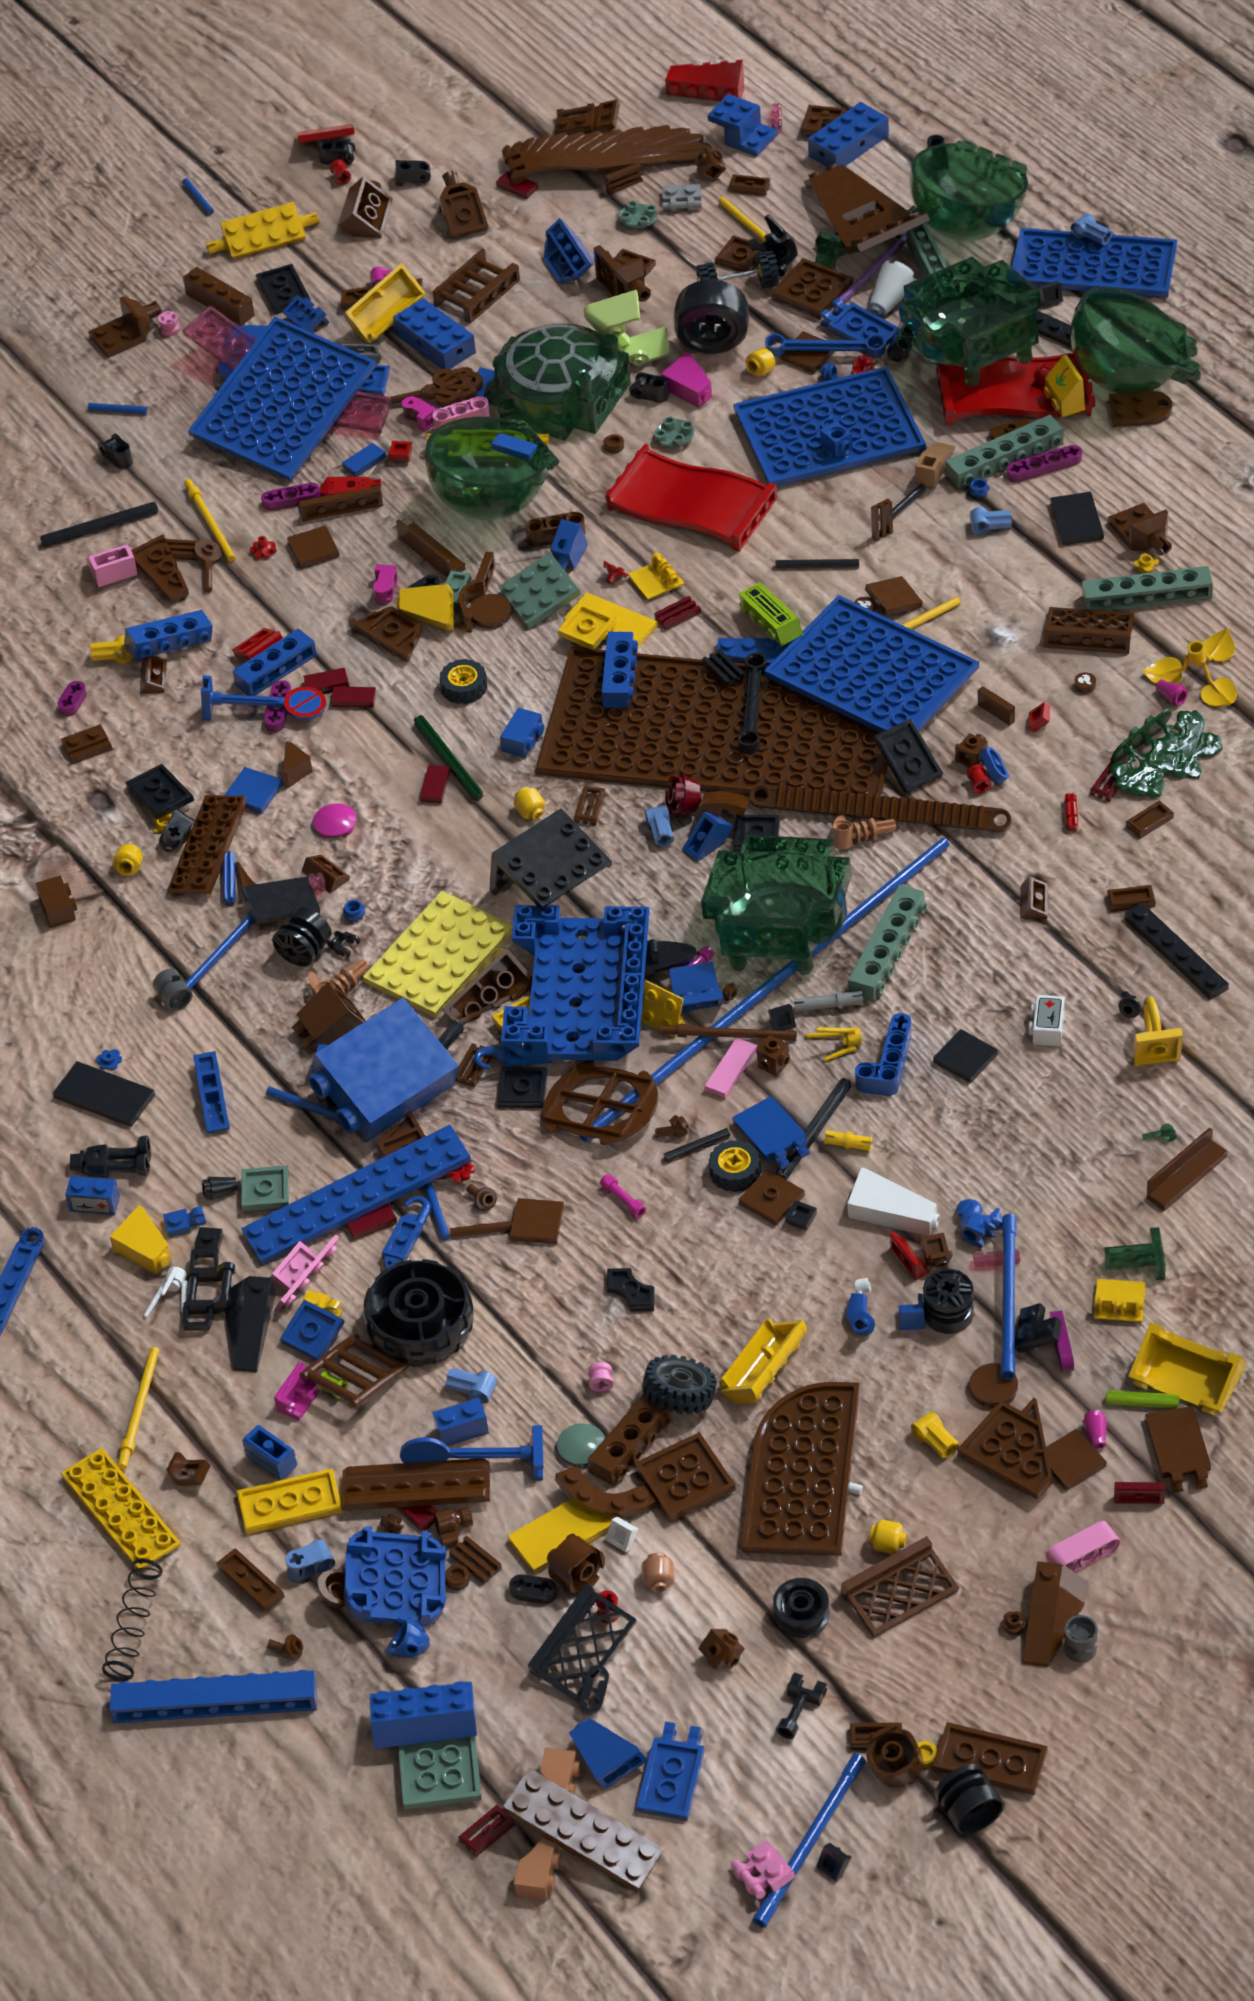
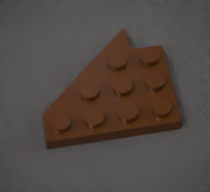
[957,1398,1053,1500]

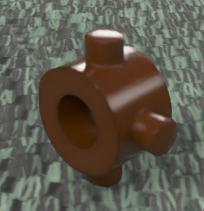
[722,983,738,1001]

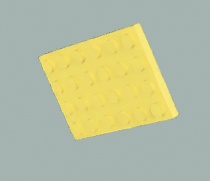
[363,891,513,1018]

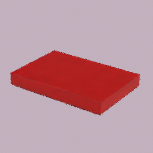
[296,124,355,143]

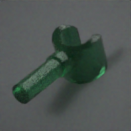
[1142,1123,1177,1142]

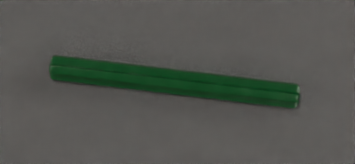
[414,715,483,801]

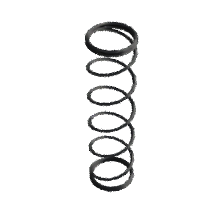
[102,1558,163,1681]

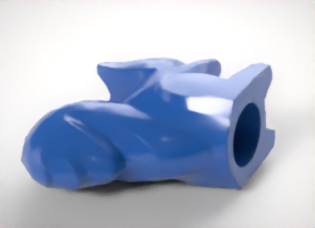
[956,1199,1002,1248]

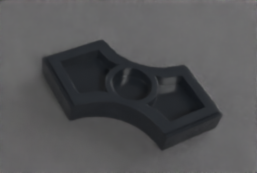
[607,1268,655,1311]

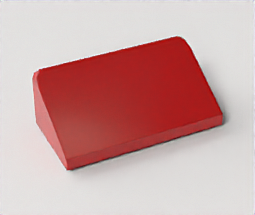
[890,1232,930,1280]

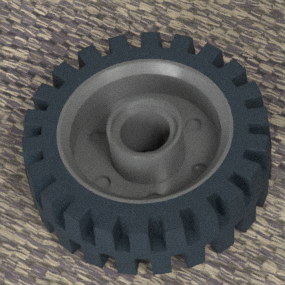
[642,1355,717,1414]

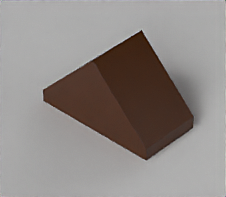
[283,741,313,788]

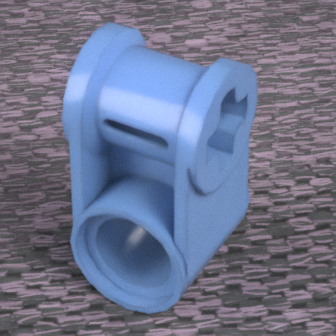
[285,1540,335,1582]

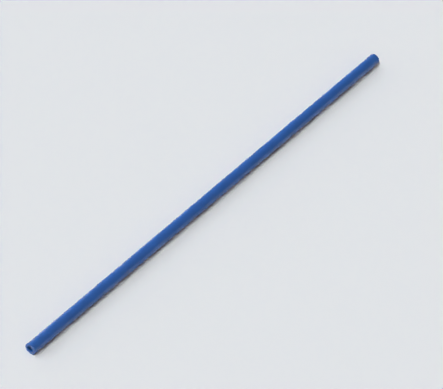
[580,838,949,1142]

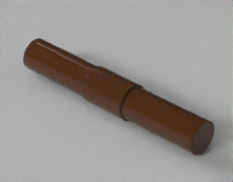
[450,1221,511,1237]

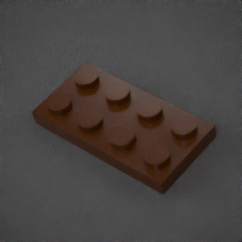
[933,1722,1048,1795]

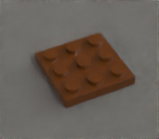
[771,258,853,317]
[635,1432,736,1522]

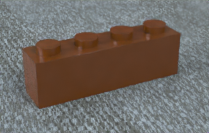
[183,267,255,326]

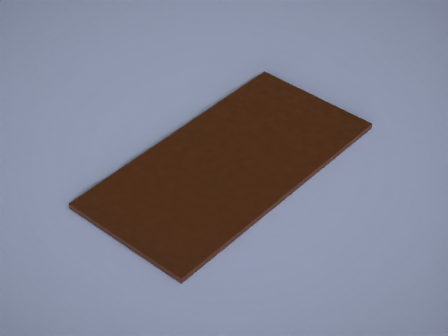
[536,647,888,798]

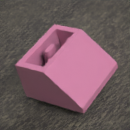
[86,544,138,588]

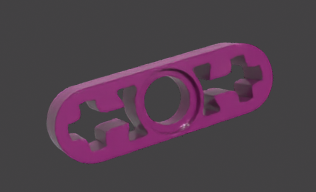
[261,483,321,511]
[265,680,291,732]
[1049,1310,1074,1372]

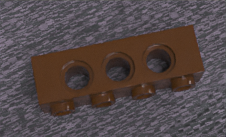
[588,1394,671,1486]

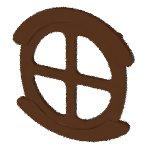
[542,1060,659,1145]

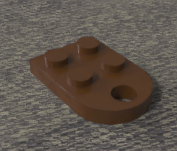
[1109,390,1172,427]

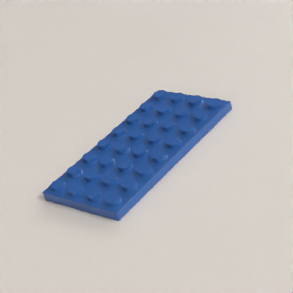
[1010,228,1178,298]

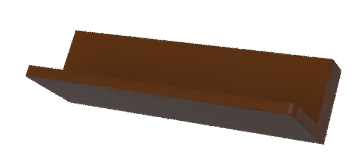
[299,486,383,522]
[396,519,466,578]
[1146,1127,1227,1211]

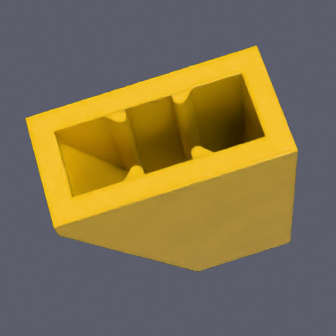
[396,584,454,631]
[109,1205,171,1275]

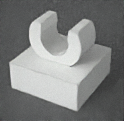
[606,1517,638,1552]

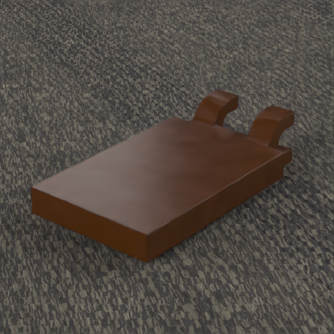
[1145,1406,1211,1493]

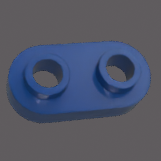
[980,746,1009,784]

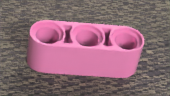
[432,397,490,434]
[1045,1521,1121,1572]

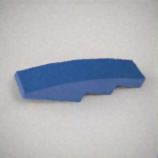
[193,1051,230,1133]

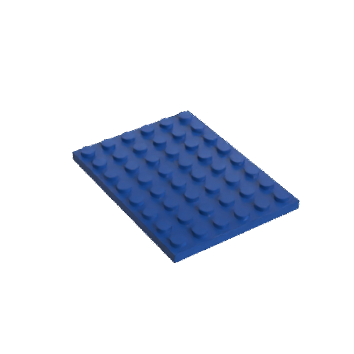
[188,316,377,482]
[733,366,926,487]
[764,595,979,733]

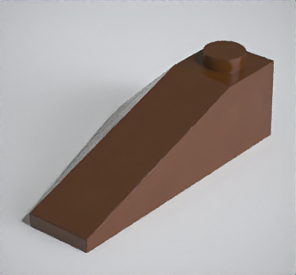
[442,947,533,1023]

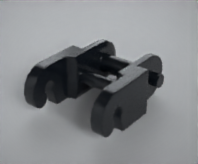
[327,931,361,957]

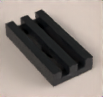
[702,649,745,687]

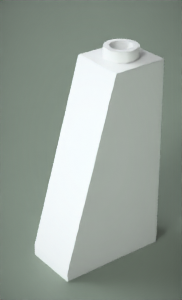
[847,1168,940,1236]

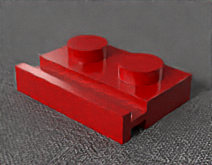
[232,628,283,660]

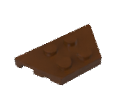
[349,606,423,662]
[377,1111,447,1180]

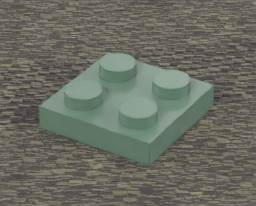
[241,1165,289,1212]

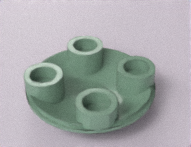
[619,201,657,228]
[654,416,695,448]
[557,1423,605,1468]

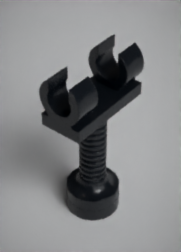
[776,1672,828,1739]

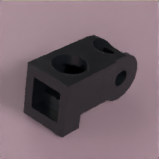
[395,160,431,186]

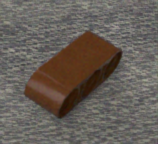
[525,511,586,547]

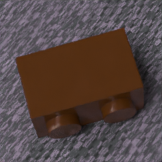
[35,875,77,928]

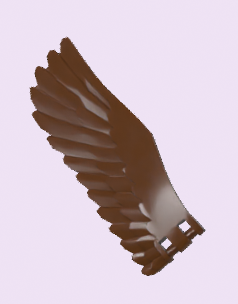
[502,125,711,185]

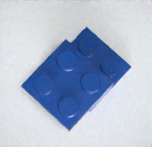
[707,94,778,157]

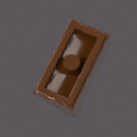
[140,656,167,694]
[302,855,350,893]
[1020,876,1048,919]

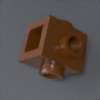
[695,147,726,182]
[756,1035,790,1077]
[698,1629,745,1669]

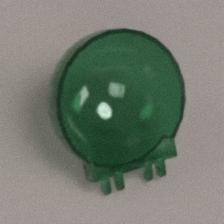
[1070,286,1201,395]

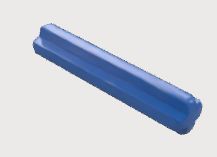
[223,851,236,905]

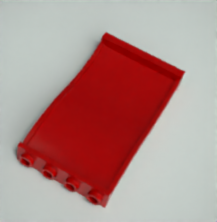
[936,347,1096,425]
[605,443,777,552]

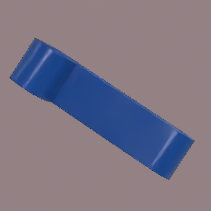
[855,1013,912,1096]

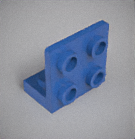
[669,962,723,1013]

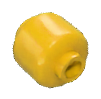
[746,348,775,377]
[513,787,546,820]
[112,844,143,876]
[869,1519,907,1555]

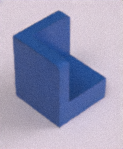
[899,1293,924,1331]

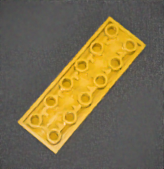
[61,1447,181,1571]

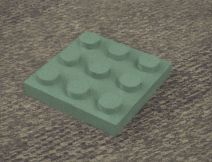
[498,552,581,629]
[398,1736,482,1810]

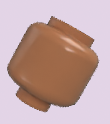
[641,1553,675,1593]

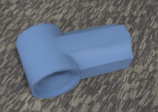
[1070,213,1112,246]
[970,507,1012,535]
[645,805,674,848]
[445,1368,498,1404]

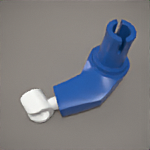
[846,1278,875,1336]

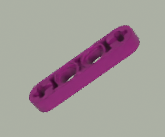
[1007,445,1082,482]

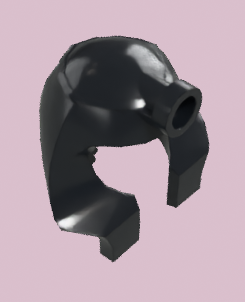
[747,214,798,276]

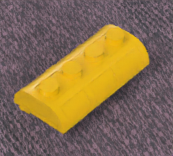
[344,262,426,344]
[719,1319,807,1404]

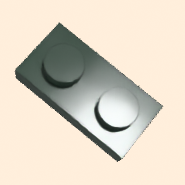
[445,571,471,608]

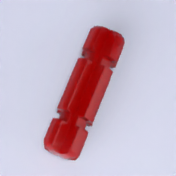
[1065,793,1078,831]

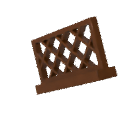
[1044,607,1134,654]
[840,1536,959,1638]

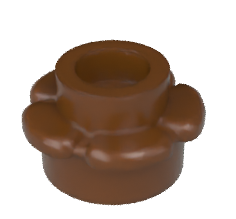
[1002,1611,1027,1635]

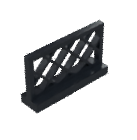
[527,1584,637,1703]

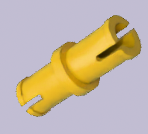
[824,1129,873,1152]

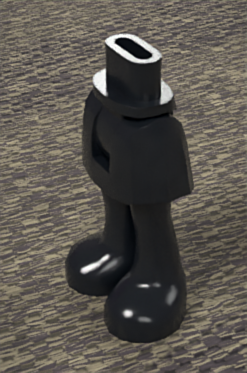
[70,1135,151,1178]

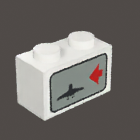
[1029,995,1065,1047]

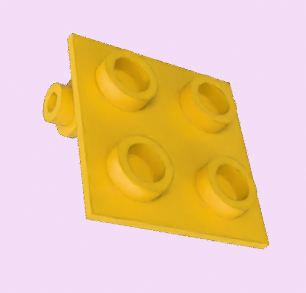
[628,552,684,600]
[641,980,685,1038]
[1094,1279,1146,1322]

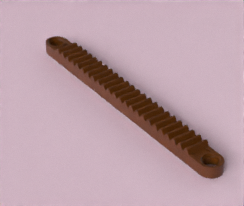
[750,784,1012,832]

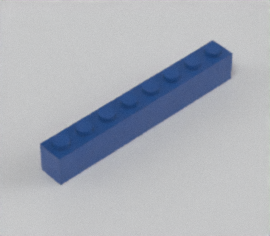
[110,1670,317,1724]

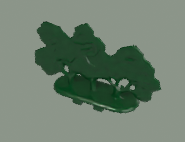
[1110,708,1223,797]

